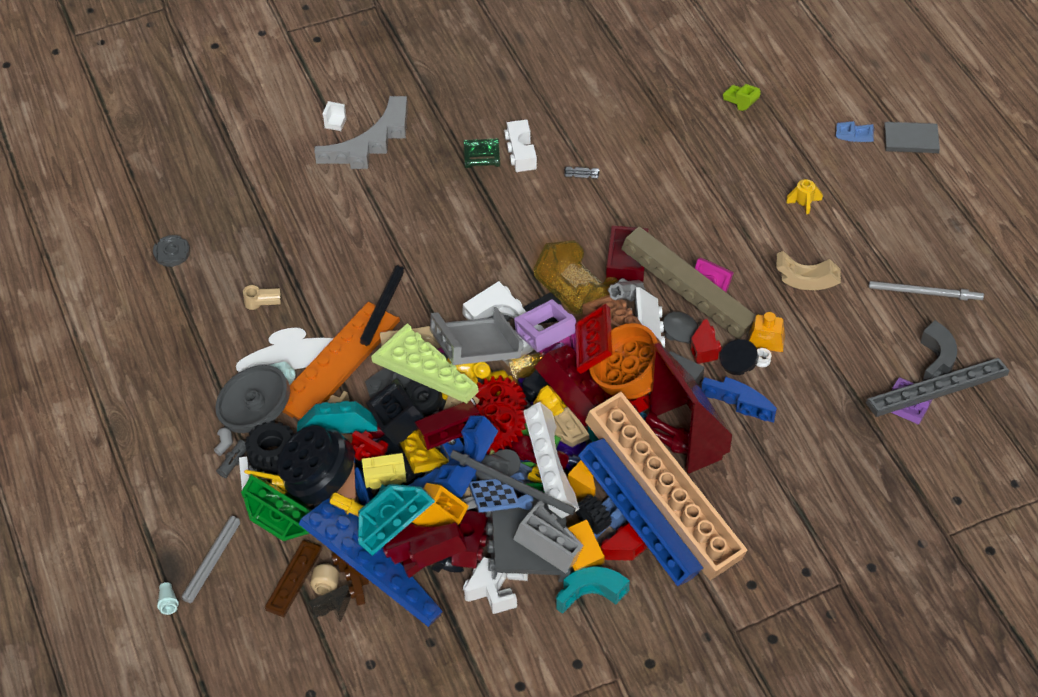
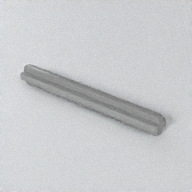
[182,516,240,603]

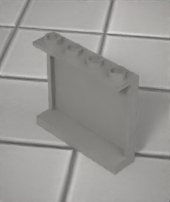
[430,307,524,365]

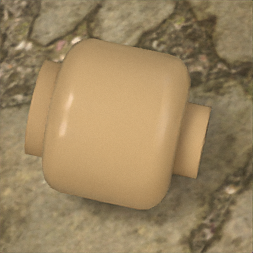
[310,563,339,596]

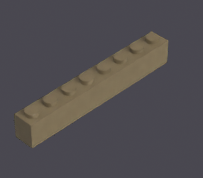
[622,226,756,339]

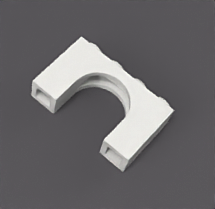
[463,281,544,366]

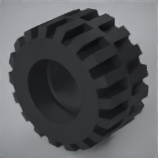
[245,421,294,475]

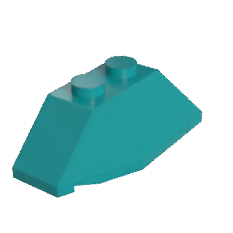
[297,401,378,434]
[358,484,435,556]

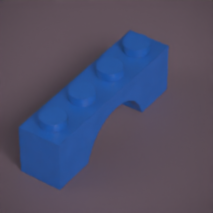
[433,416,498,497]

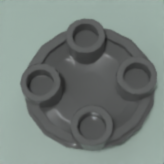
[663,312,698,344]

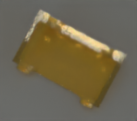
[534,240,619,314]

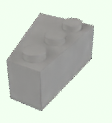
[513,501,583,573]

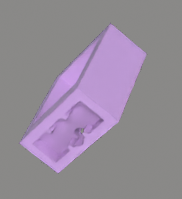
[514,299,576,352]

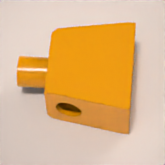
[748,312,785,352]

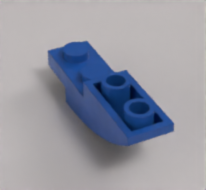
[701,377,777,423]

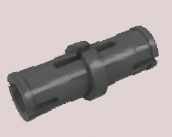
[216,440,246,478]

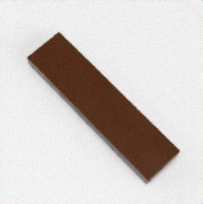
[265,540,322,617]

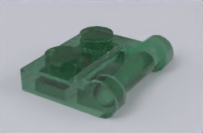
[464,139,500,168]

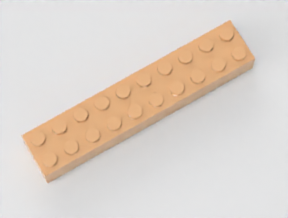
[585,392,747,581]

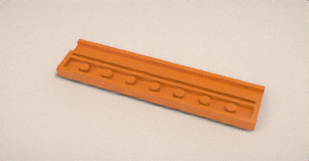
[282,302,400,420]

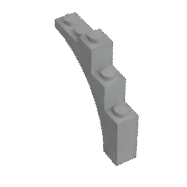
[314,96,408,169]

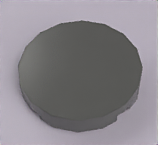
[153,235,190,267]

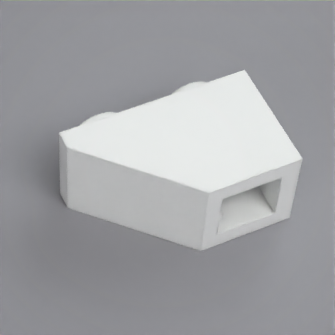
[463,557,507,602]

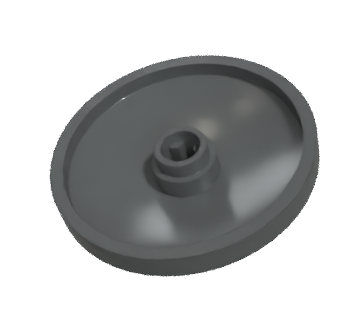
[215,365,290,433]

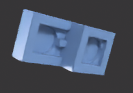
[836,121,874,142]

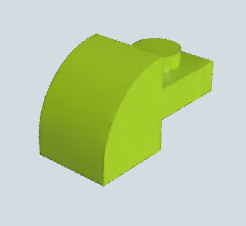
[723,84,760,111]

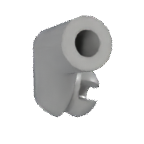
[214,427,233,456]

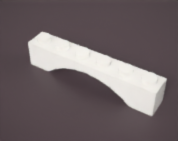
[523,402,579,518]

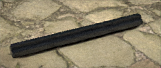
[360,265,404,346]

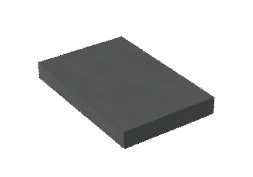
[884,122,940,153]

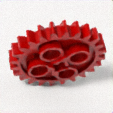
[475,375,527,411]
[476,397,526,455]

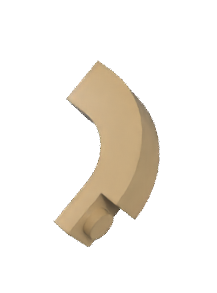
[776,251,841,290]

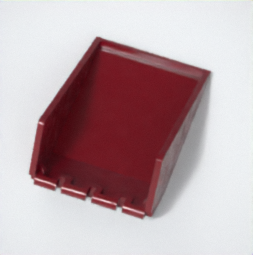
[649,342,732,474]

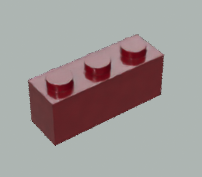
[415,400,480,450]

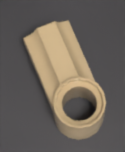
[243,285,281,310]

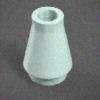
[157,583,179,615]

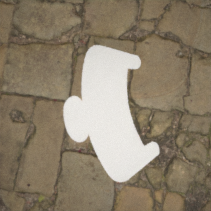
[236,328,334,372]

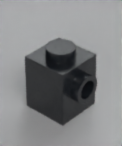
[522,370,550,402]

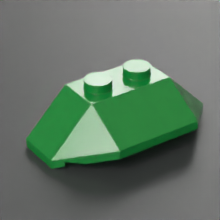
[241,474,313,541]

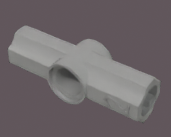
[608,278,645,302]

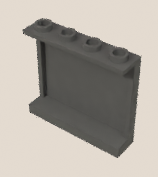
[485,498,571,582]

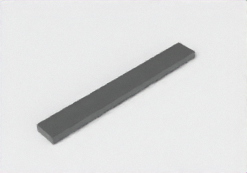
[866,358,1009,417]

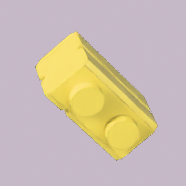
[362,453,406,489]

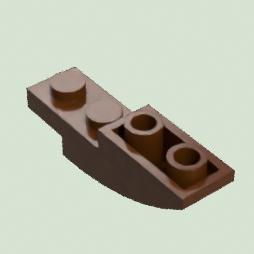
[331,553,369,606]

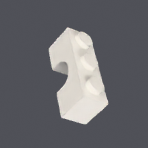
[504,120,537,172]

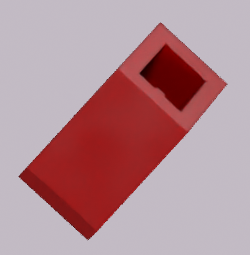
[690,319,721,364]
[600,523,647,561]

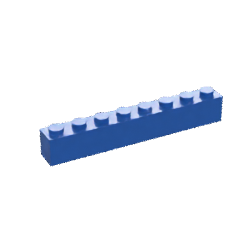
[578,438,703,586]

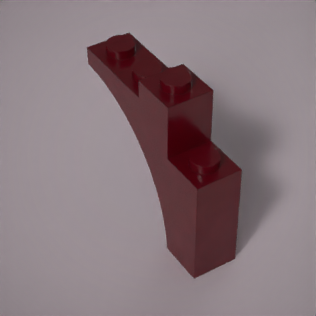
[383,522,467,569]

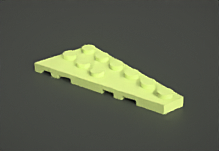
[371,323,479,403]

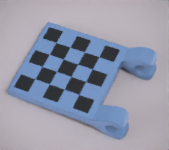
[469,472,533,512]

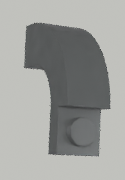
[920,320,957,381]

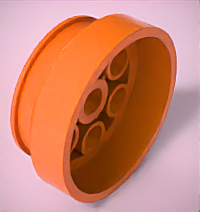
[589,323,662,399]

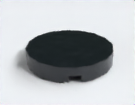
[720,339,759,375]

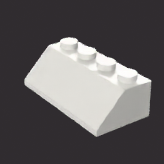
[635,287,665,348]

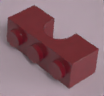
[451,511,488,569]

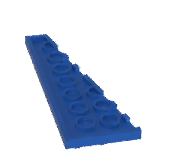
[299,498,442,627]

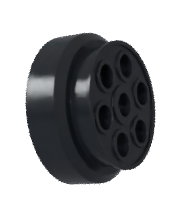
[277,425,355,504]

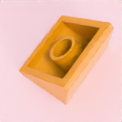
[568,460,595,502]
[568,520,605,571]

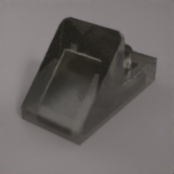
[308,585,351,622]

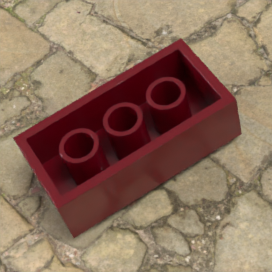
[534,344,613,426]

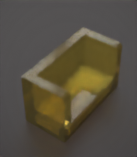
[508,352,547,384]

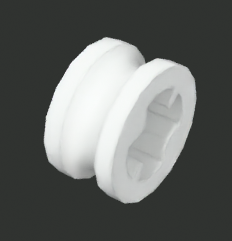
[757,348,772,367]

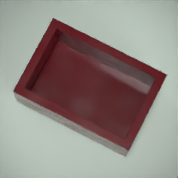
[606,225,649,283]

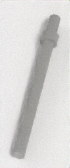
[869,281,984,301]

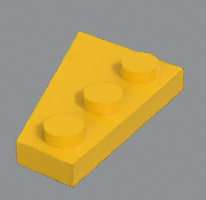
[400,430,449,474]

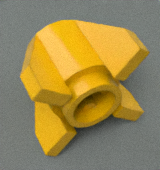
[786,179,823,214]
[533,385,568,416]

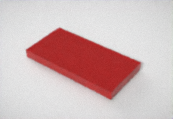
[575,304,612,374]

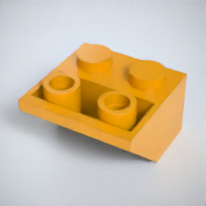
[412,483,469,527]

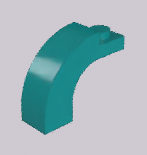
[556,567,630,614]

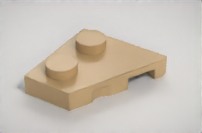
[554,407,589,447]

